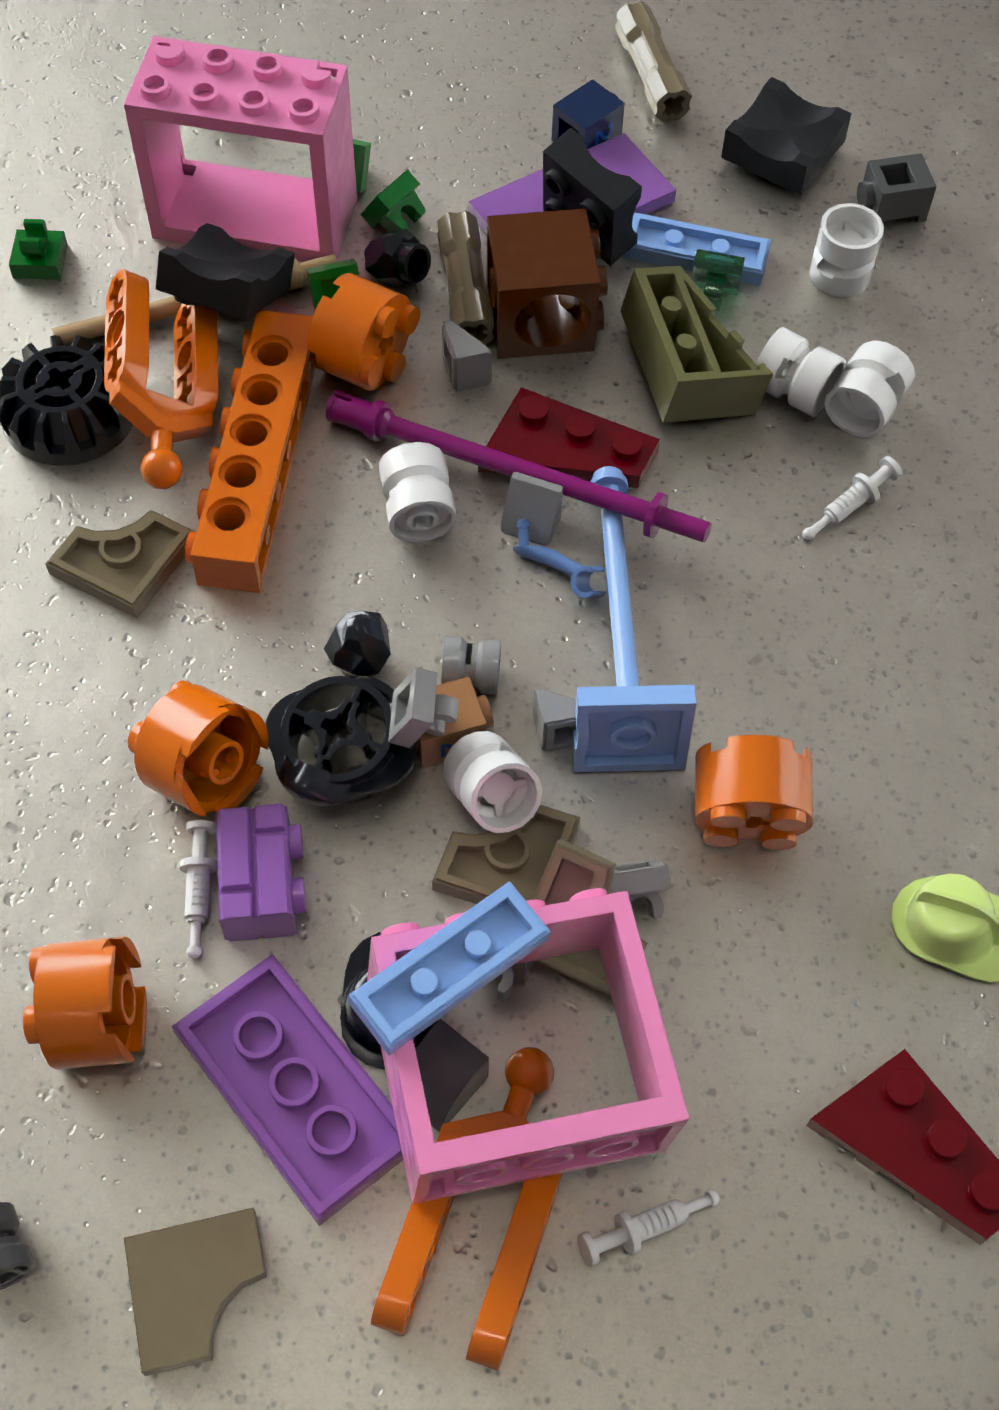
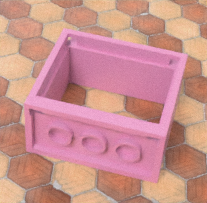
[124,36,357,262]
[367,888,689,1204]

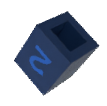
[551,79,625,149]

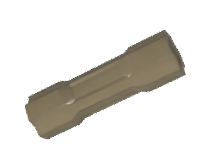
[614,1,692,122]
[437,210,495,345]

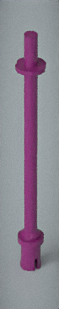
[325,390,712,543]

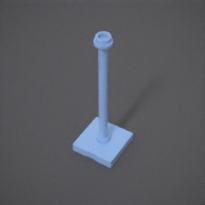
[572,466,697,772]

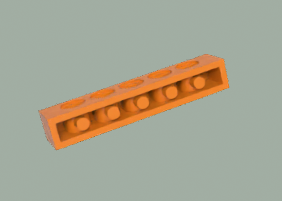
[185,310,316,593]

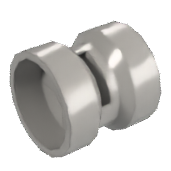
[441,636,501,695]

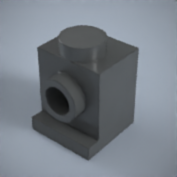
[857,153,937,222]

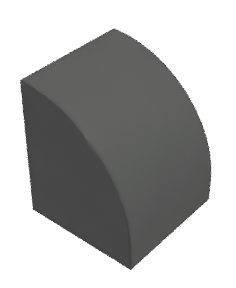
[415,1018,489,1132]

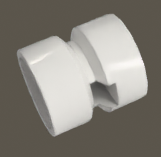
[809,203,884,297]
[756,327,846,418]
[824,340,915,438]
[379,442,456,542]
[443,731,543,833]

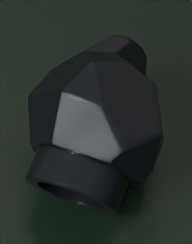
[364,229,431,288]
[324,611,391,677]

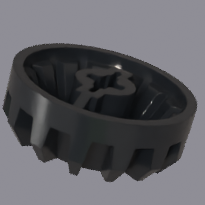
[0,335,133,466]

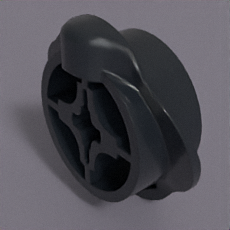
[265,676,418,806]

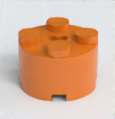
[307,273,420,391]
[128,680,269,816]
[695,735,814,850]
[23,936,147,1070]

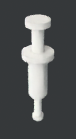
[802,456,903,540]
[180,820,218,959]
[577,1190,720,1267]

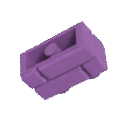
[216,804,307,942]

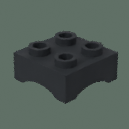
[721,77,852,196]
[543,128,642,267]
[156,223,295,321]

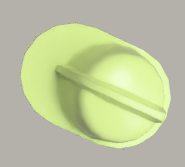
[891,873,999,983]

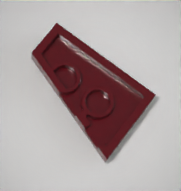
[478,387,660,489]
[806,1049,999,1245]

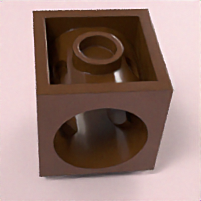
[486,208,608,359]

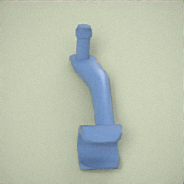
[513,519,606,598]

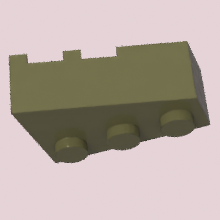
[620,266,773,423]

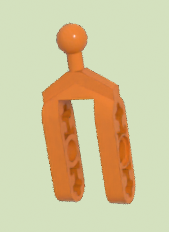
[104,269,219,490]
[371,1047,563,1371]

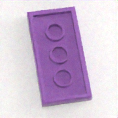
[469,133,676,235]
[172,954,403,1226]

